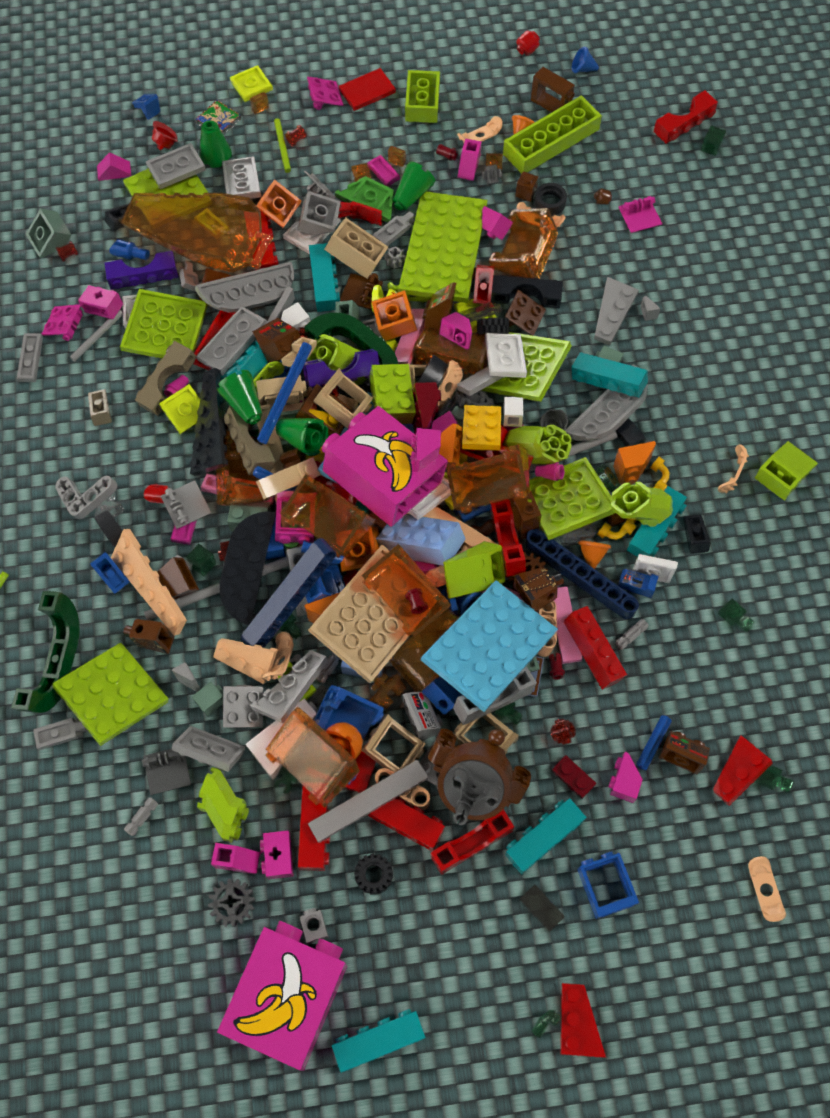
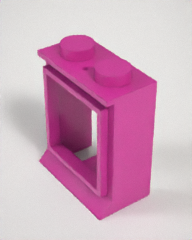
[275,491,316,544]

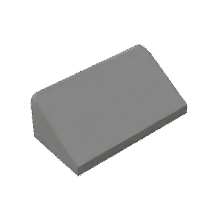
[172,663,201,692]

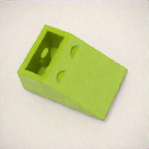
[755,441,818,501]
[443,541,505,598]

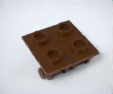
[340,273,383,310]
[505,290,546,336]

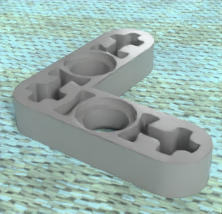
[55,476,117,520]

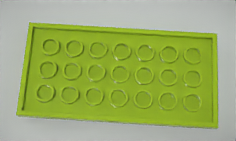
[398,192,488,303]

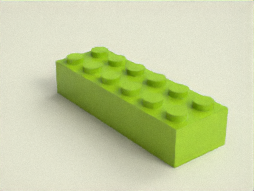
[503,95,602,174]

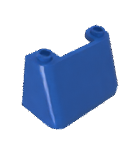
[298,685,384,785]

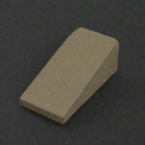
[88,389,112,426]

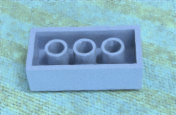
[376,514,466,566]

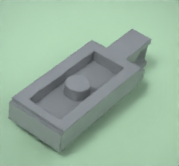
[372,211,415,246]
[33,717,88,750]

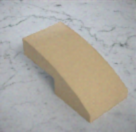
[282,337,317,367]

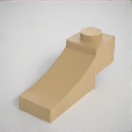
[256,457,321,499]

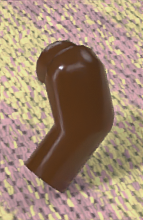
[471,519,495,537]

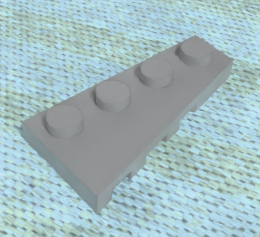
[594,277,639,346]
[250,650,328,724]

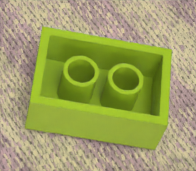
[405,70,440,123]
[369,364,416,424]

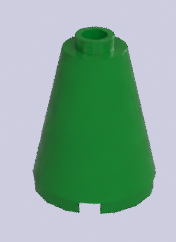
[199,120,232,168]
[393,161,435,211]
[216,370,263,425]
[275,418,328,456]

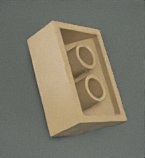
[324,217,388,279]

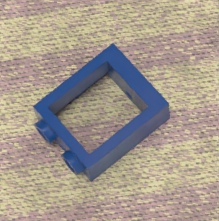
[305,564,346,604]
[577,852,639,919]

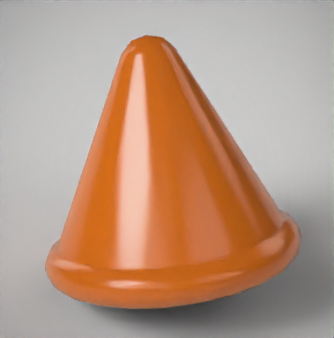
[512,115,535,134]
[578,540,611,569]

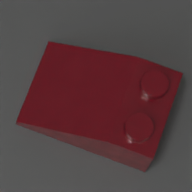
[412,382,441,435]

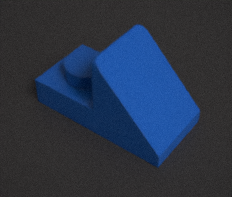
[132,94,160,120]
[90,552,130,594]

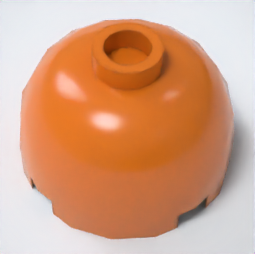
[321,722,363,765]

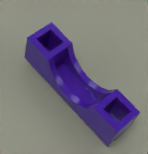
[104,250,179,290]
[303,349,379,389]

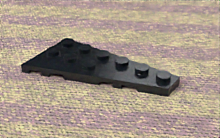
[190,368,228,476]

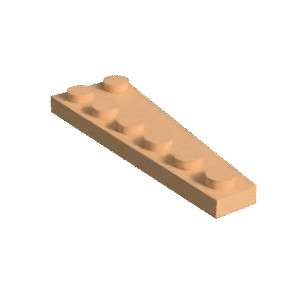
[111,529,187,636]

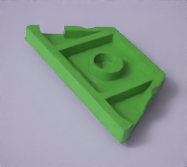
[335,176,394,223]

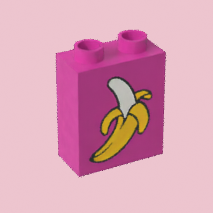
[322,406,448,527]
[217,921,348,1071]

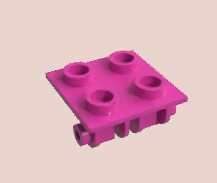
[307,76,343,110]
[618,196,662,233]
[42,304,83,341]

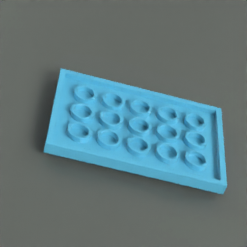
[421,580,558,712]

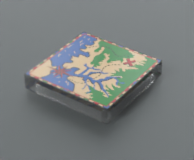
[195,100,241,135]

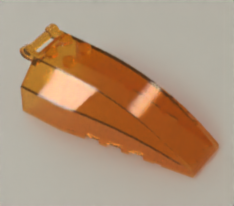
[120,193,273,272]

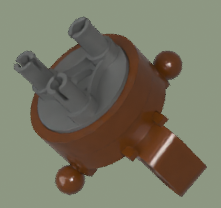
[428,728,531,825]

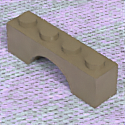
[135,341,196,416]
[224,406,276,475]

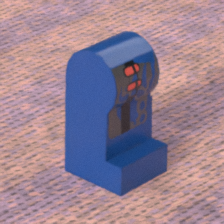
[618,569,659,598]

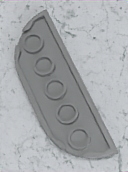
[195,262,294,312]
[565,364,648,441]

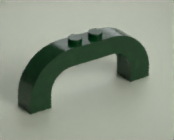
[305,312,398,392]
[11,591,80,713]

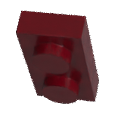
[552,755,597,799]

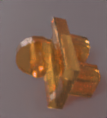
[369,673,406,709]

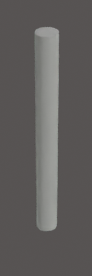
[70,310,123,362]

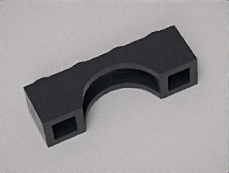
[491,275,563,309]

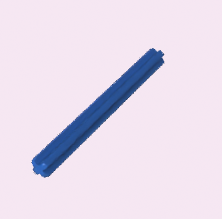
[257,342,312,444]

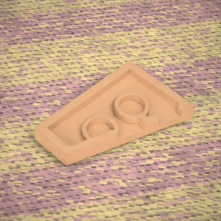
[213,638,278,684]

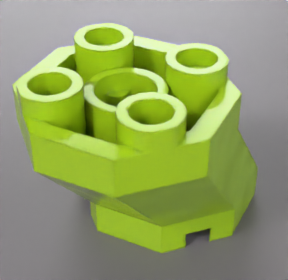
[307,334,366,385]
[503,424,572,465]
[611,482,673,527]
[197,767,249,843]

